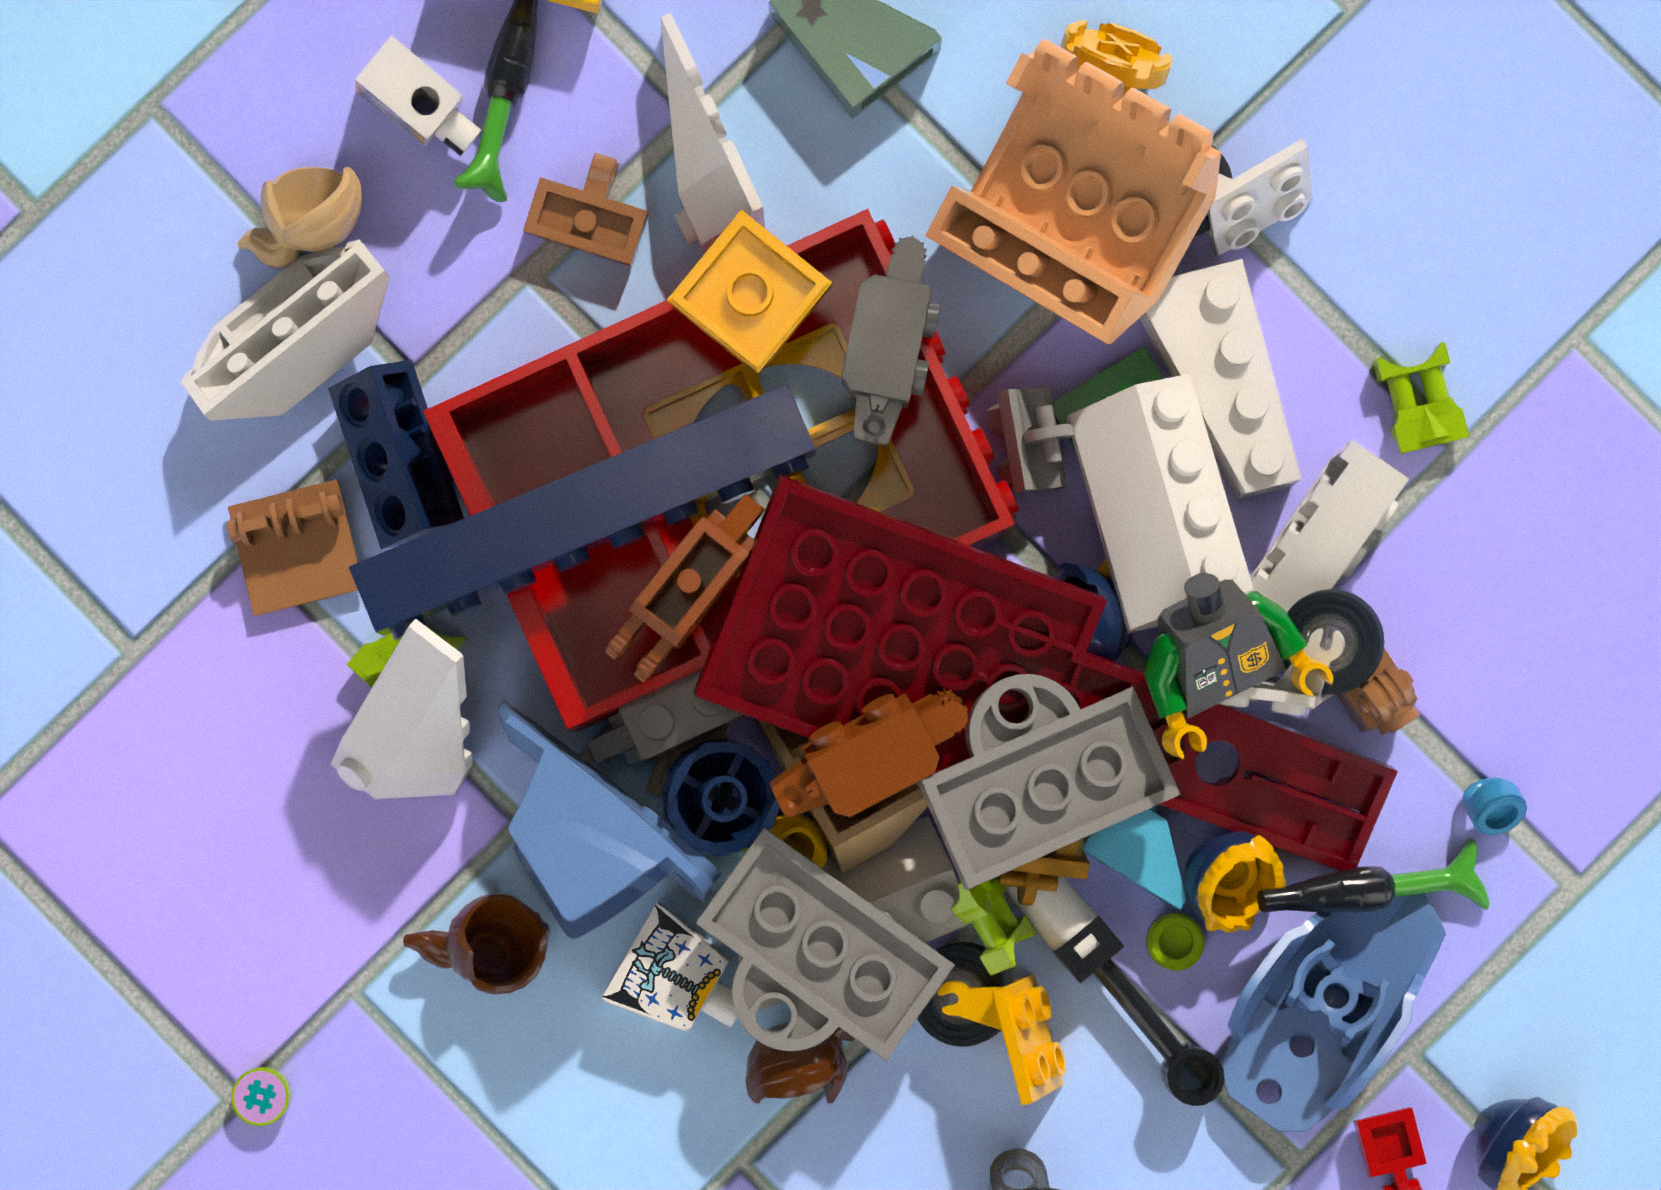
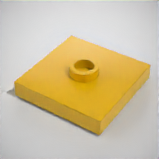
[667,210,832,376]

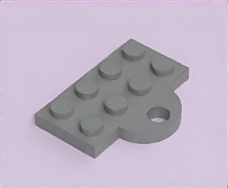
[918,674,1181,890]
[696,827,955,1061]

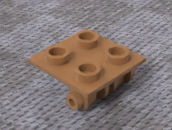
[227,479,358,617]

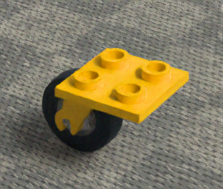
[917,942,1066,1105]

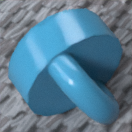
[1462,777,1527,835]

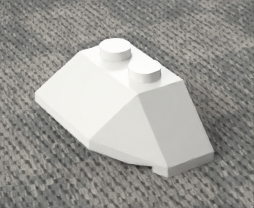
[181,239,390,421]

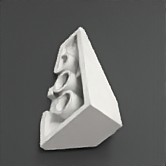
[660,13,765,254]
[330,619,473,799]

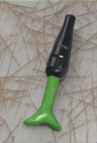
[453,0,538,202]
[1257,838,1490,913]

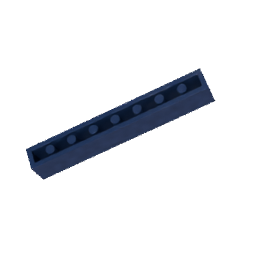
[349,384,816,641]

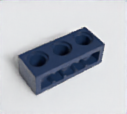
[328,360,464,549]

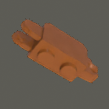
[605,494,765,683]
[769,689,969,818]

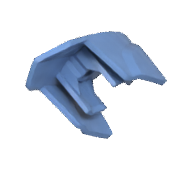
[497,700,721,940]
[1221,894,1446,1132]

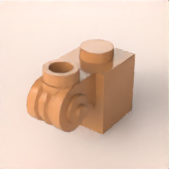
[1337,648,1420,735]

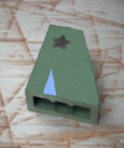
[769,0,942,119]

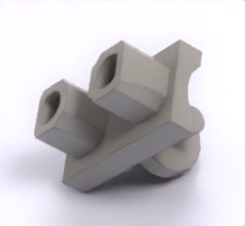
[987,386,1075,493]

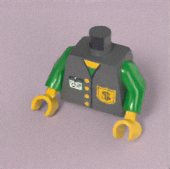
[1144,573,1333,759]

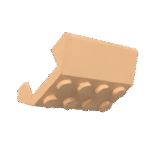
[925,39,1221,345]

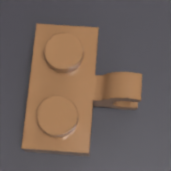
[523,153,649,267]

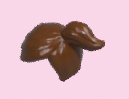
[403,894,551,994]
[745,1022,855,1103]

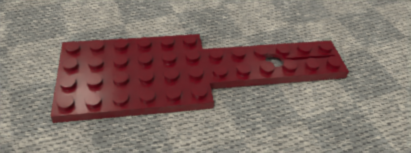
[693,474,1398,871]

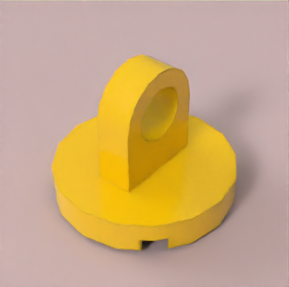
[1060,20,1173,97]

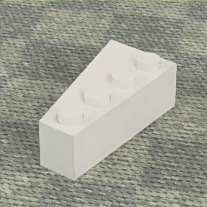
[1139,259,1301,500]
[1250,440,1410,613]

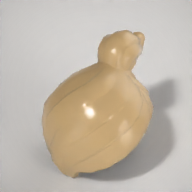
[237,167,362,269]

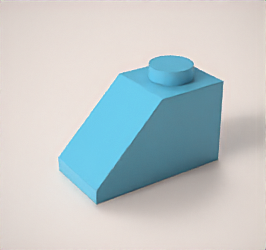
[1083,804,1186,910]

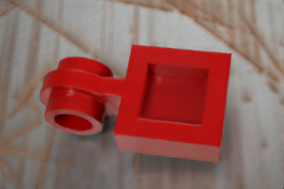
[1353,1107,1427,1190]

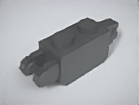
[841,235,941,447]
[586,670,748,766]

